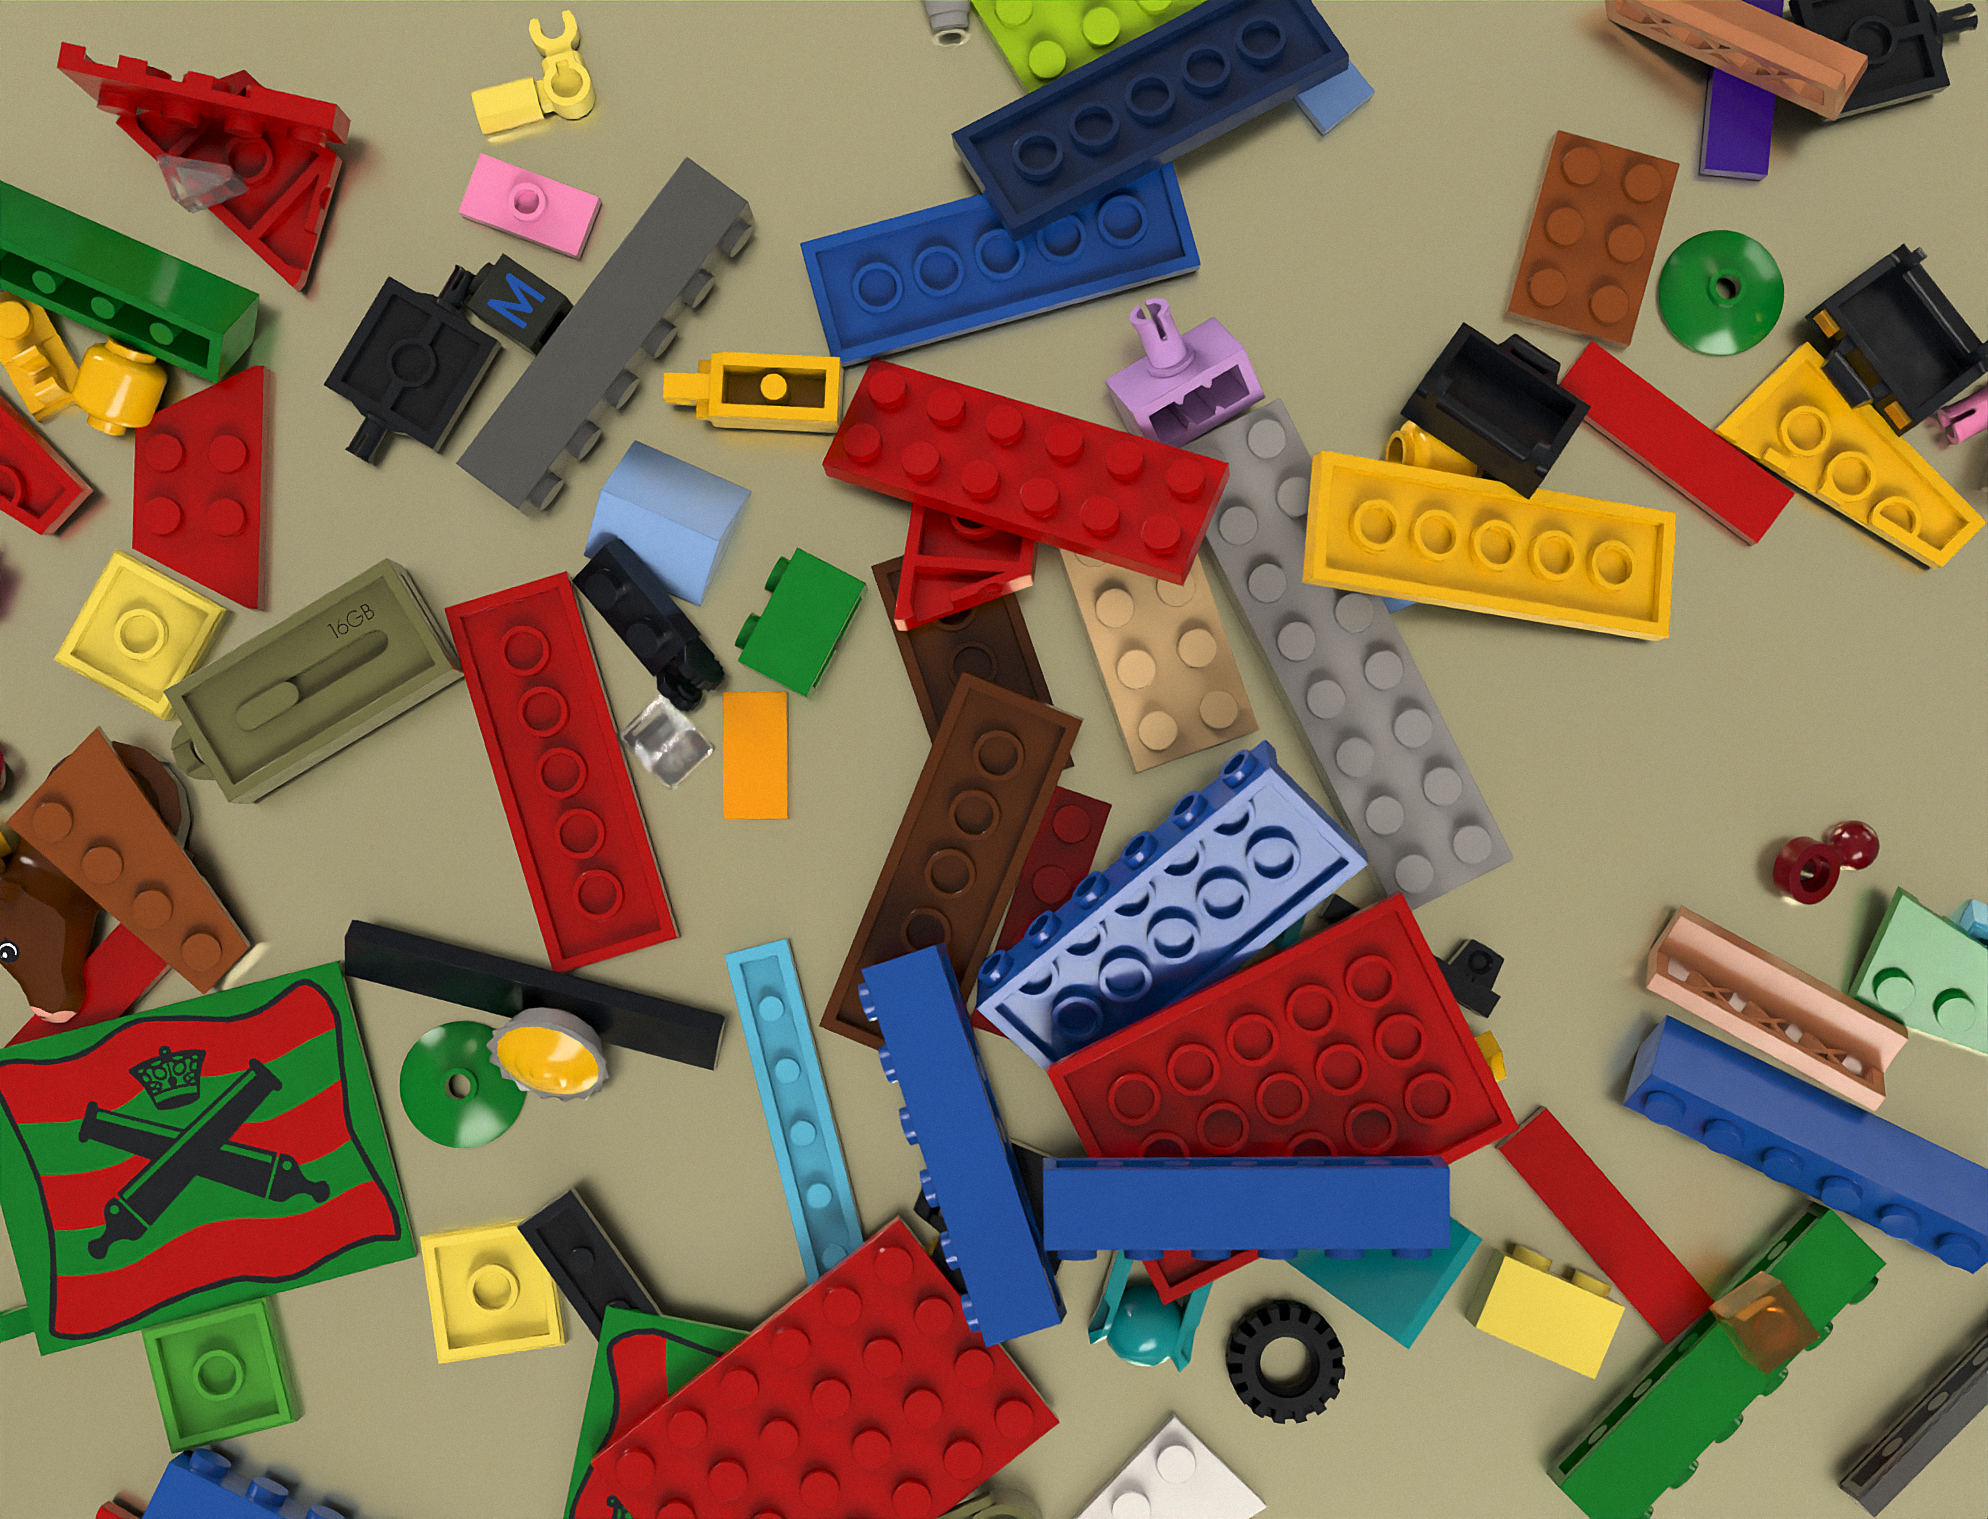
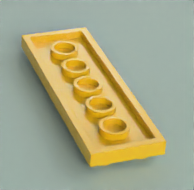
[1302,450,1677,641]

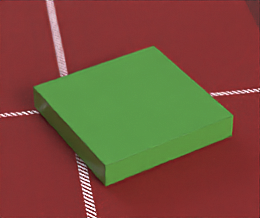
[141,1295,301,1454]

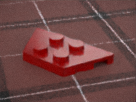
[115,69,342,292]
[132,365,270,611]
[894,503,1039,631]

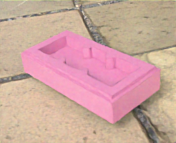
[458,153,602,260]

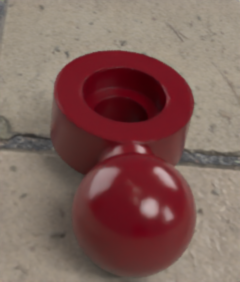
[1773,820,1880,905]

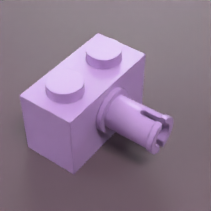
[1104,298,1265,448]

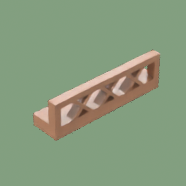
[1605,0,1868,121]
[1646,905,1908,1112]

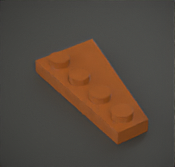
[5,725,250,995]

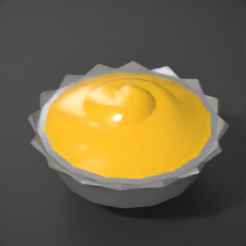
[486,1007,610,1103]

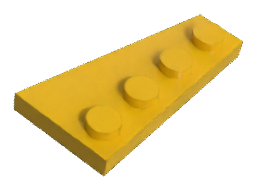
[1713,342,1987,569]

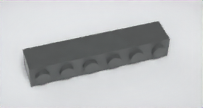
[456,156,753,517]

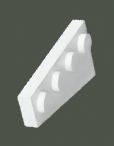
[1071,1412,1267,1519]

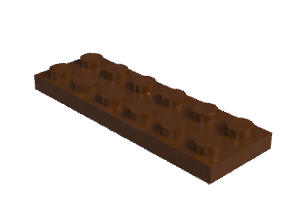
[819,670,1084,1051]

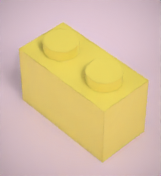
[1465,1245,1625,1379]

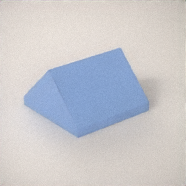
[584,440,751,607]

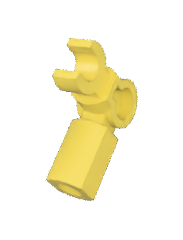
[471,10,596,135]

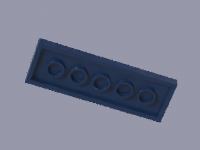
[951,0,1349,243]

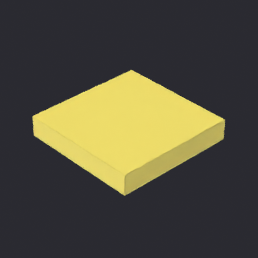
[54,549,232,722]
[420,1218,568,1364]

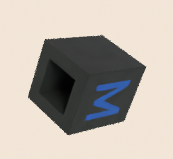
[466,253,574,357]

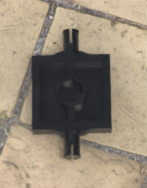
[1788,0,1978,123]
[324,264,502,463]

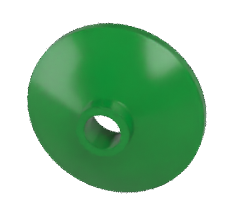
[1657,230,1784,356]
[399,1021,527,1148]

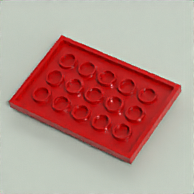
[1045,891,1520,1305]
[590,1215,1060,1519]

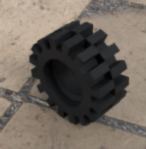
[1225,1300,1346,1424]

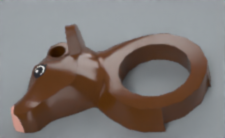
[0,741,196,1023]

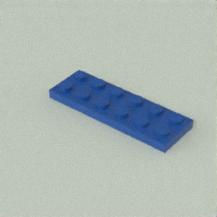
[800,161,1201,367]

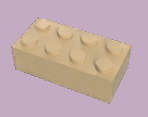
[1054,547,1259,775]

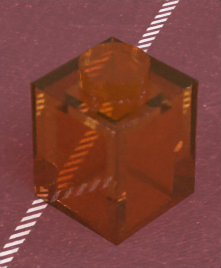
[1708,1271,1820,1375]

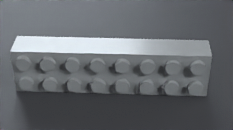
[1180,398,1514,911]

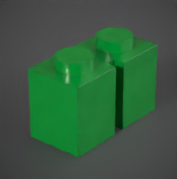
[735,547,868,700]

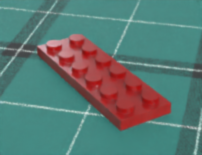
[822,357,1230,586]
[444,571,679,973]

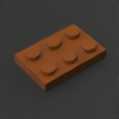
[1504,130,1680,350]

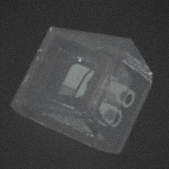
[157,155,249,213]
[618,694,715,790]

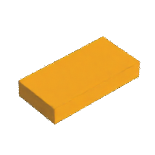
[723,691,789,820]

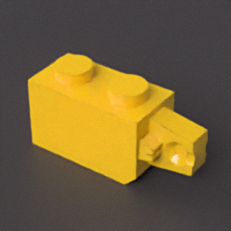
[663,352,844,433]

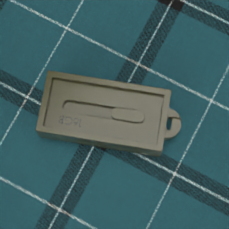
[163,558,464,804]

